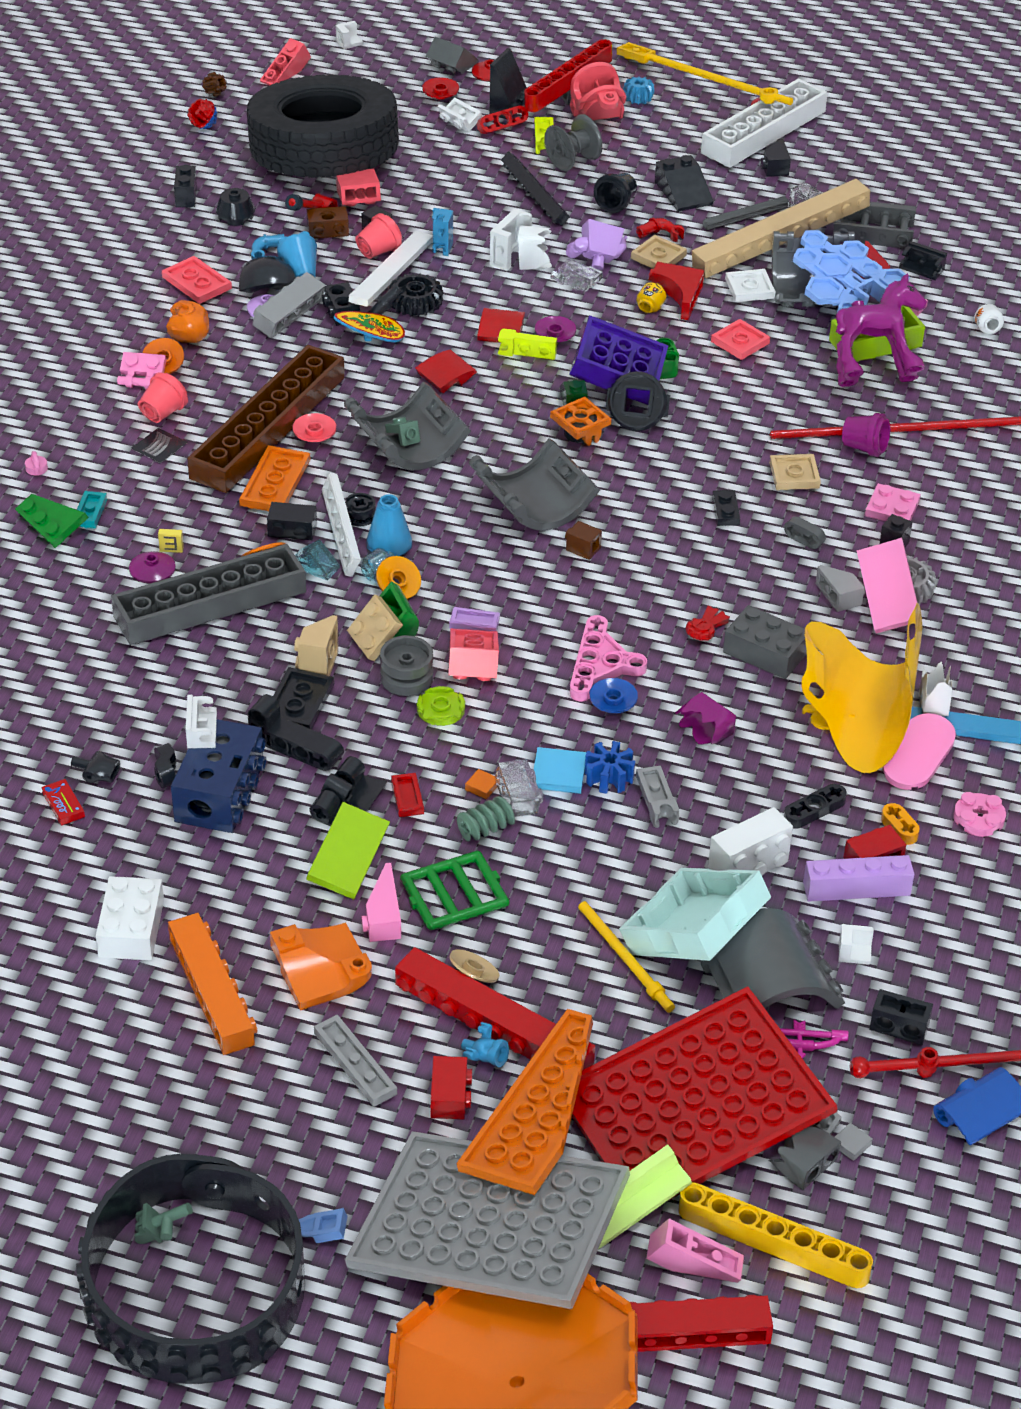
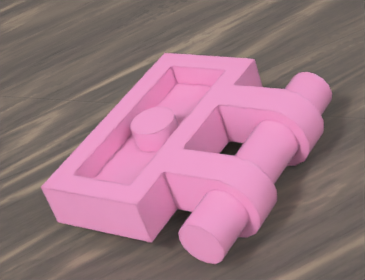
[117,352,167,389]

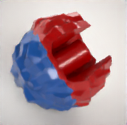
[187,99,217,129]

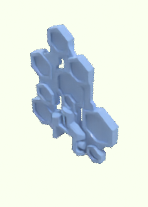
[793,230,910,312]

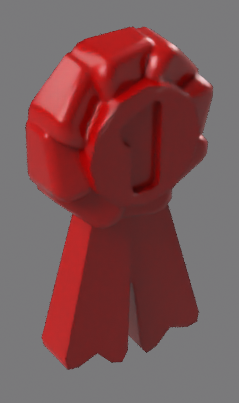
[685,605,730,640]

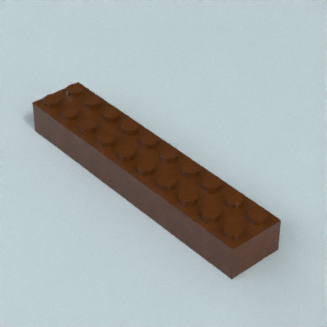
[187,345,345,493]

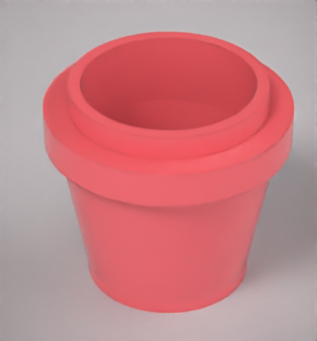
[355,213,402,259]
[138,372,188,423]

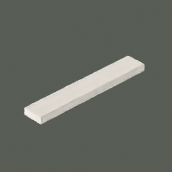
[322,472,361,577]

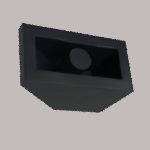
[761,139,791,177]

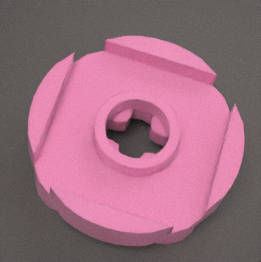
[954,792,1006,837]

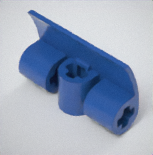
[933,1067,1021,1145]

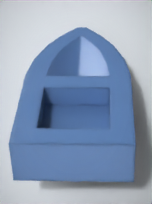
[299,1208,348,1243]

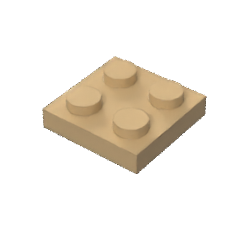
[631,235,687,269]
[769,454,821,490]
[347,594,403,661]

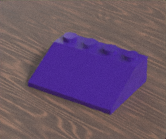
[569,315,668,405]

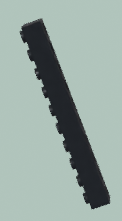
[501,151,570,226]

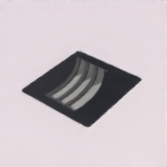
[131,428,187,463]

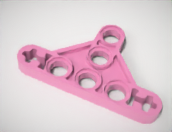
[570,615,647,702]

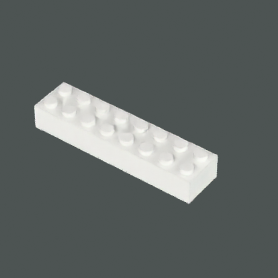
[701,78,828,168]

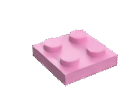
[865,483,921,521]

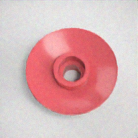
[293,413,336,442]

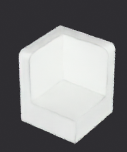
[336,21,363,49]
[838,924,874,965]

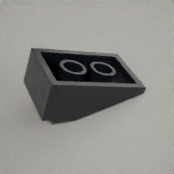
[489,48,526,119]
[655,155,714,212]

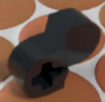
[154,743,177,788]

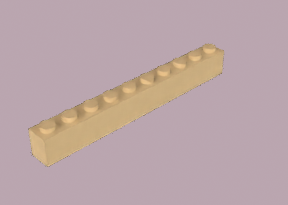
[692,179,870,279]

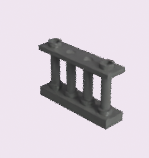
[833,202,916,248]

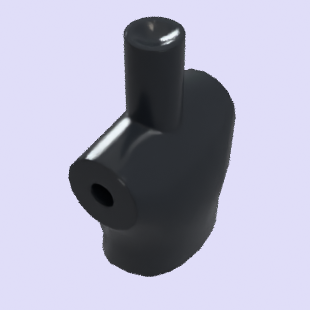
[71,751,120,783]

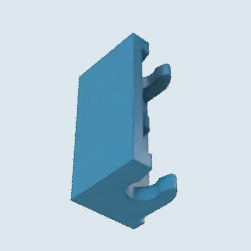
[432,208,453,256]

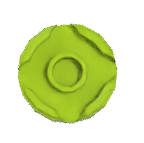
[417,686,465,726]

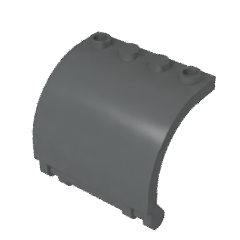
[772,231,855,307]
[344,381,471,470]
[469,438,600,531]
[701,908,845,1009]

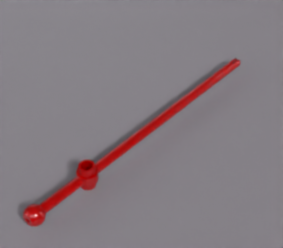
[849,1047,1021,1079]

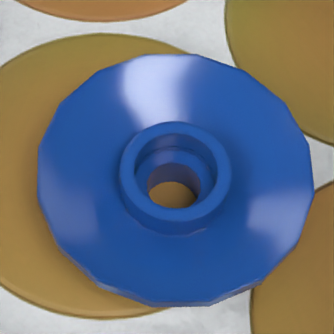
[590,678,638,713]

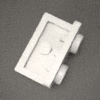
[437,97,483,132]

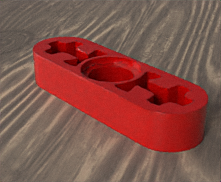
[477,106,529,134]

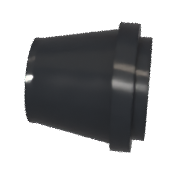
[593,173,637,213]

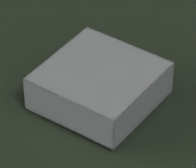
[835,1123,872,1161]

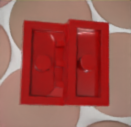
[477,308,525,343]
[415,349,477,394]

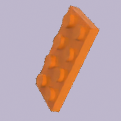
[239,445,311,511]

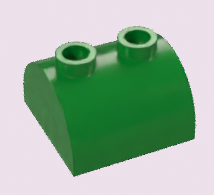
[380,582,419,638]

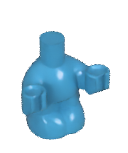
[461,1022,509,1067]

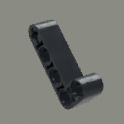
[248,694,344,771]

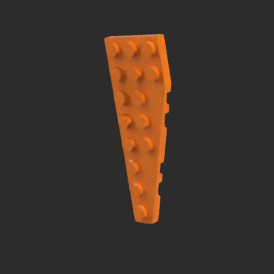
[456,1009,593,1195]

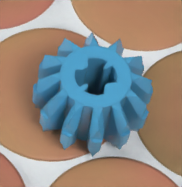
[623,77,655,105]

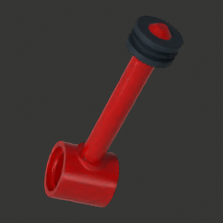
[285,193,338,211]

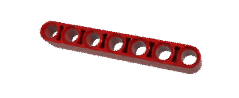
[524,39,612,112]

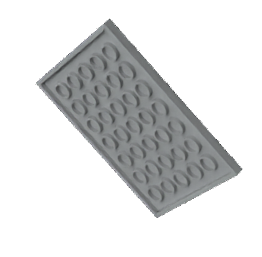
[345,1131,630,1309]

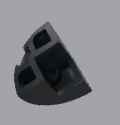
[239,256,295,293]

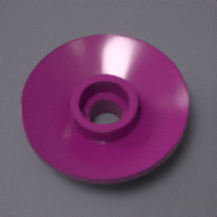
[535,316,576,342]
[129,551,176,584]

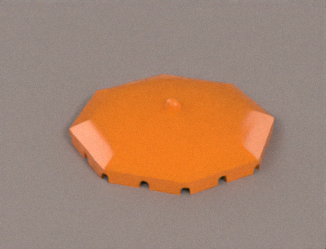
[384,1274,638,1409]

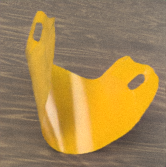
[801,603,922,773]

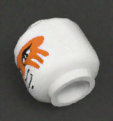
[974,304,1004,334]

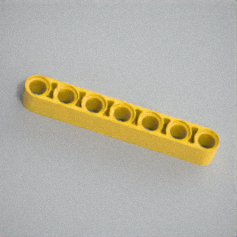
[678,1183,873,1288]

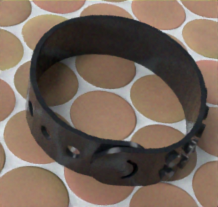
[76,1154,305,1384]

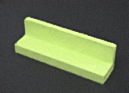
[598,1145,692,1250]

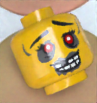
[636,282,667,313]

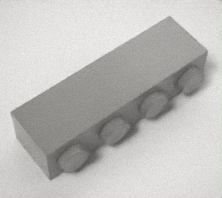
[252,272,326,339]

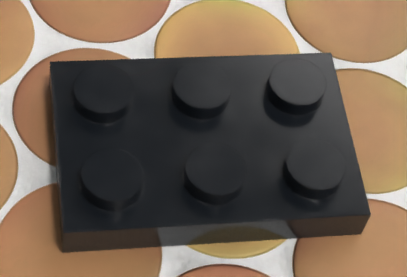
[273,667,334,729]

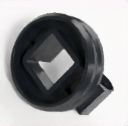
[605,371,671,431]

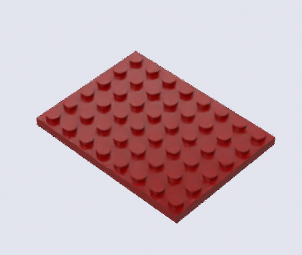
[572,986,838,1200]

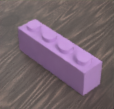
[803,855,914,902]

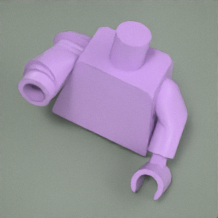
[566,219,628,270]

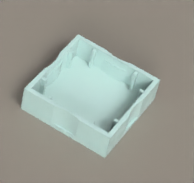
[619,868,771,961]

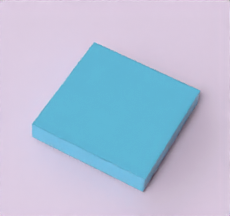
[531,747,586,794]

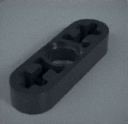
[784,784,847,829]

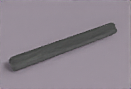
[703,196,789,230]

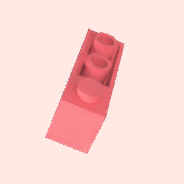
[260,38,311,86]

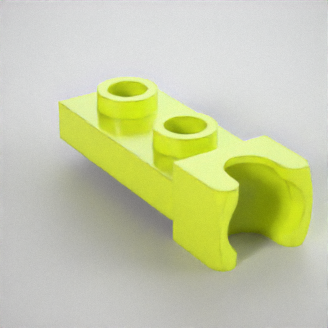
[534,117,554,154]
[498,329,557,360]

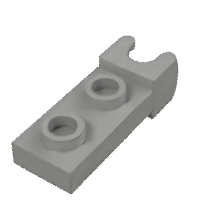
[636,765,679,828]

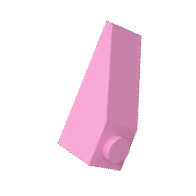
[361,863,401,942]
[646,1219,744,1283]

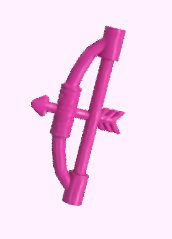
[780,1020,848,1059]

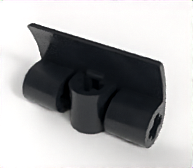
[309,756,387,826]

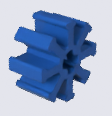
[584,741,635,794]

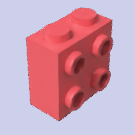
[336,169,381,207]

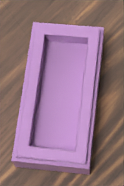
[449,607,500,631]

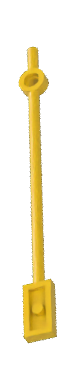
[617,42,793,105]

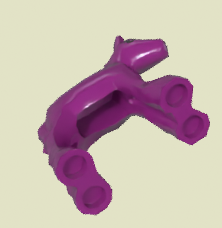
[836,273,927,387]

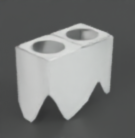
[518,226,552,270]
[919,662,953,716]

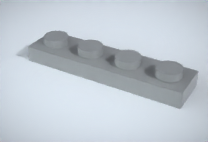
[314,1015,397,1107]

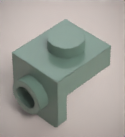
[385,417,420,446]

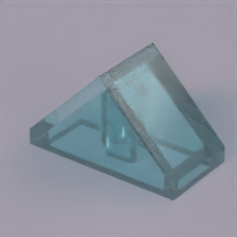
[295,539,340,581]

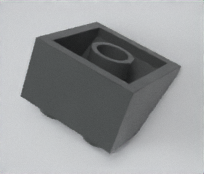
[425,37,479,74]

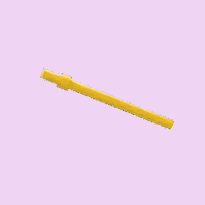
[578,901,675,1013]

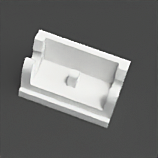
[186,695,217,748]

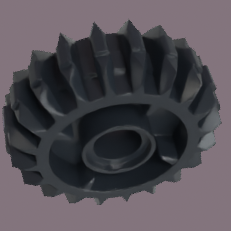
[388,273,443,317]

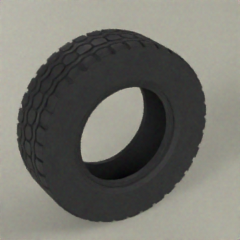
[247,74,399,178]

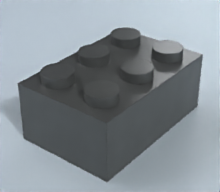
[723,605,807,679]

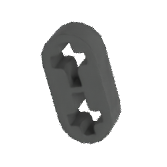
[784,516,826,549]

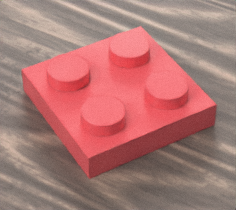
[711,319,770,360]

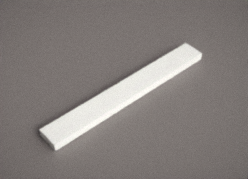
[349,231,433,307]

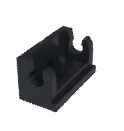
[899,241,947,281]

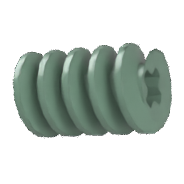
[457,796,515,841]

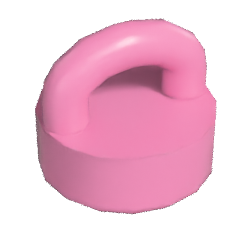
[25,451,48,476]

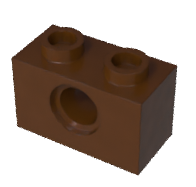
[306,206,349,239]

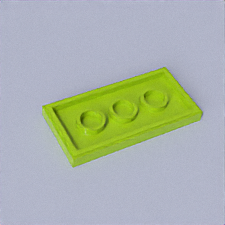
[306,802,390,900]

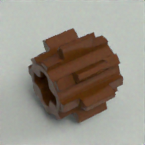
[202,72,227,97]

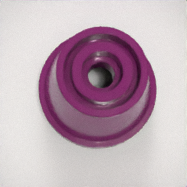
[842,413,890,457]

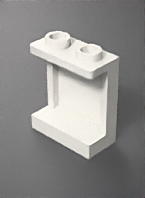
[490,208,532,271]

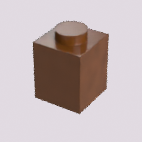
[565,521,602,560]

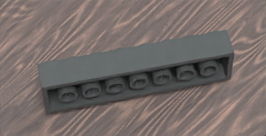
[111,544,306,645]

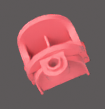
[570,62,626,120]

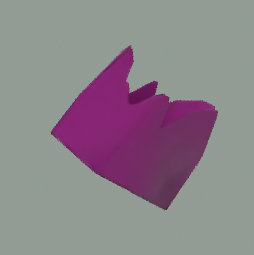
[675,692,736,744]

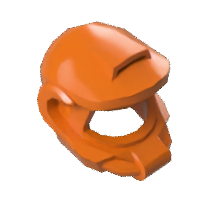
[166,300,209,343]

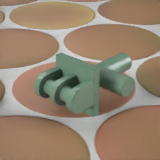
[135,1203,193,1244]

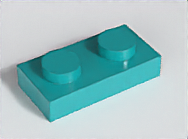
[77,491,107,529]

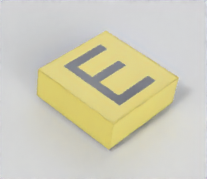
[158,529,184,553]

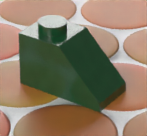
[560,380,588,406]

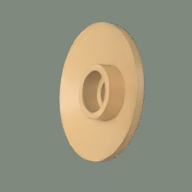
[449,949,500,983]

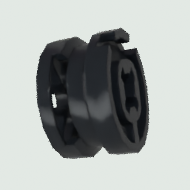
[345,493,376,527]

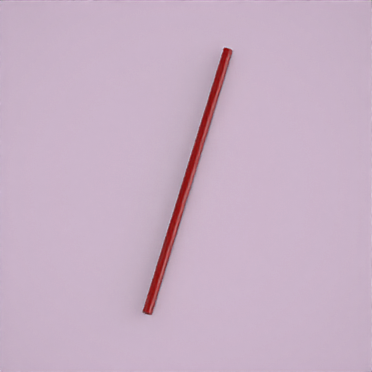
[770,416,1021,439]

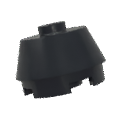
[216,188,255,226]

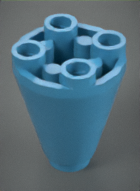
[277,231,317,278]
[366,494,412,559]

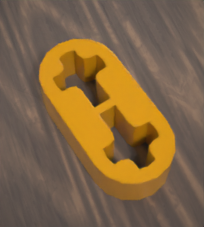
[881,803,920,845]

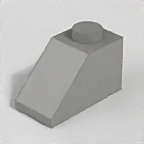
[815,565,865,612]

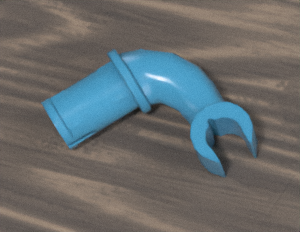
[251,234,284,260]

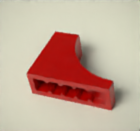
[649,261,705,321]

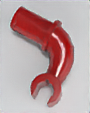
[636,218,684,242]

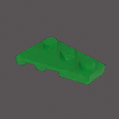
[15,494,89,548]

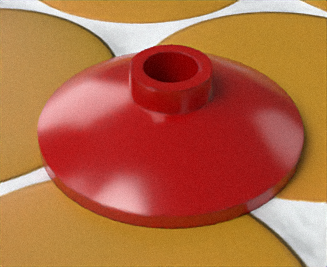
[472,59,494,81]
[422,77,459,100]

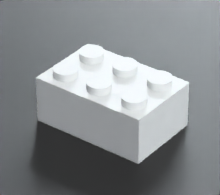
[708,807,793,875]
[96,876,164,960]

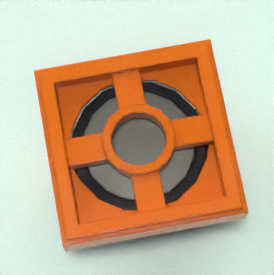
[550,397,612,446]

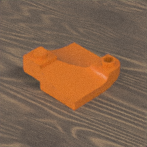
[270,923,372,1010]

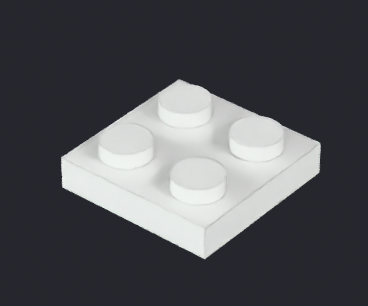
[725,269,775,302]

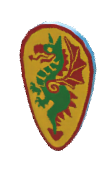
[334,311,405,342]

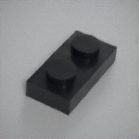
[712,490,740,526]

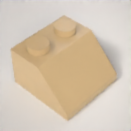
[294,615,339,676]

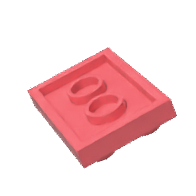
[162,256,232,304]

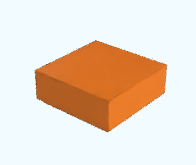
[465,769,500,800]

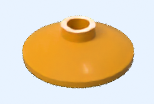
[376,556,421,599]

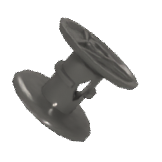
[544,114,603,172]

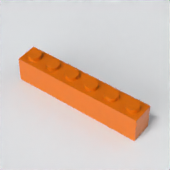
[168,913,258,1056]

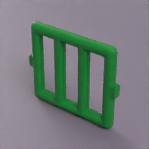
[400,851,510,930]

